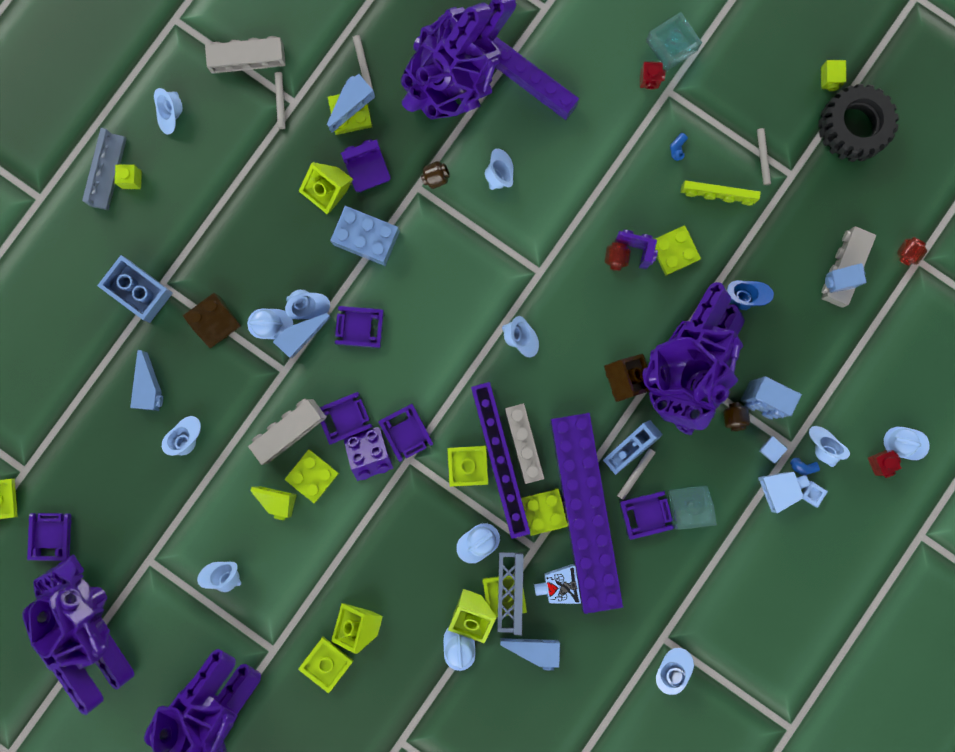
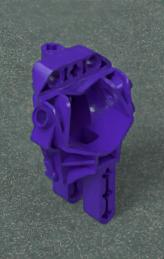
[401,0,516,119]
[643,282,745,435]
[22,554,135,715]
[144,649,261,752]

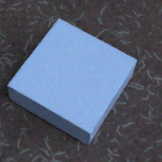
[759,436,787,463]
[802,481,828,508]

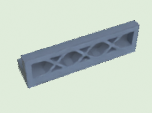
[82,128,127,210]
[497,552,524,635]

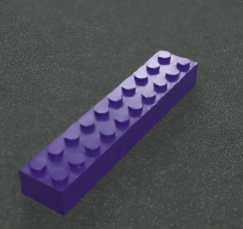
[550,413,623,614]

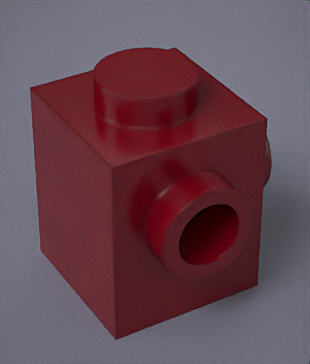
[640,62,666,90]
[868,450,901,478]

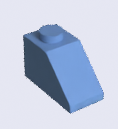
[825,263,866,293]

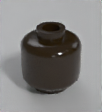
[421,161,450,189]
[723,402,750,431]

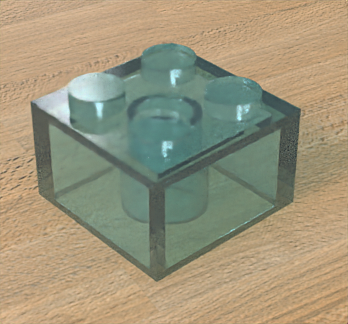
[646,12,702,71]

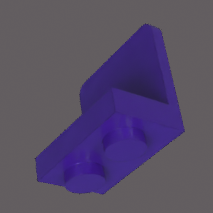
[341,139,391,193]
[615,230,658,269]
[344,427,394,481]

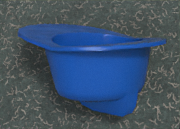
[727,280,774,310]

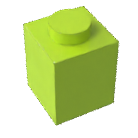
[821,60,846,91]
[115,165,142,189]

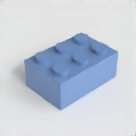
[330,206,400,266]
[97,255,173,323]
[740,376,802,420]

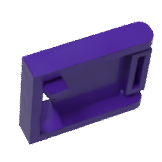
[335,306,384,348]
[320,392,372,445]
[378,404,433,462]
[619,491,674,540]
[27,513,71,561]

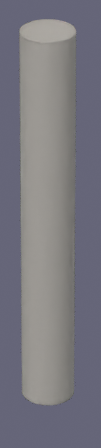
[353,35,373,89]
[275,72,285,129]
[757,128,771,185]
[617,448,655,500]

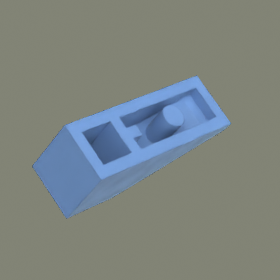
[327,74,375,132]
[273,313,331,358]
[130,350,163,411]
[603,420,663,475]
[500,638,560,670]

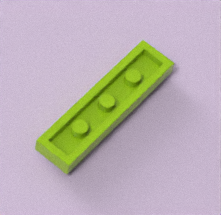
[680,180,761,205]

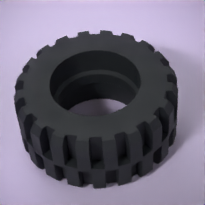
[818,84,899,162]

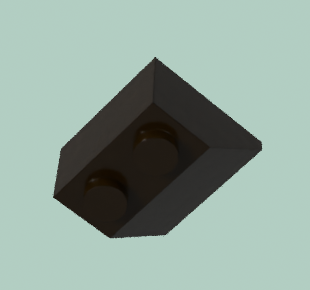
[183,293,241,349]
[604,354,650,402]

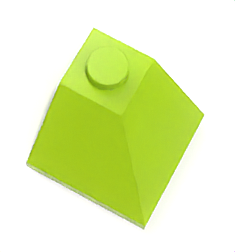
[299,162,353,214]
[250,486,297,520]
[448,589,496,643]
[331,603,383,654]

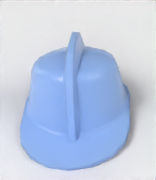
[154,88,183,135]
[485,148,513,190]
[285,289,330,319]
[247,309,293,339]
[502,316,539,358]
[162,416,201,456]
[809,426,850,467]
[884,427,929,460]
[457,523,500,563]
[197,561,241,592]
[444,628,475,671]
[656,648,694,695]

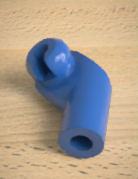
[670,133,688,161]
[790,458,820,476]

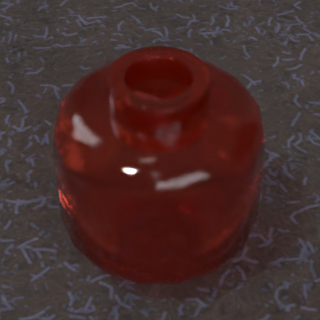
[897,237,927,266]
[604,242,631,271]

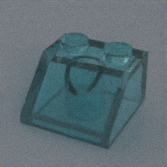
[669,486,717,530]

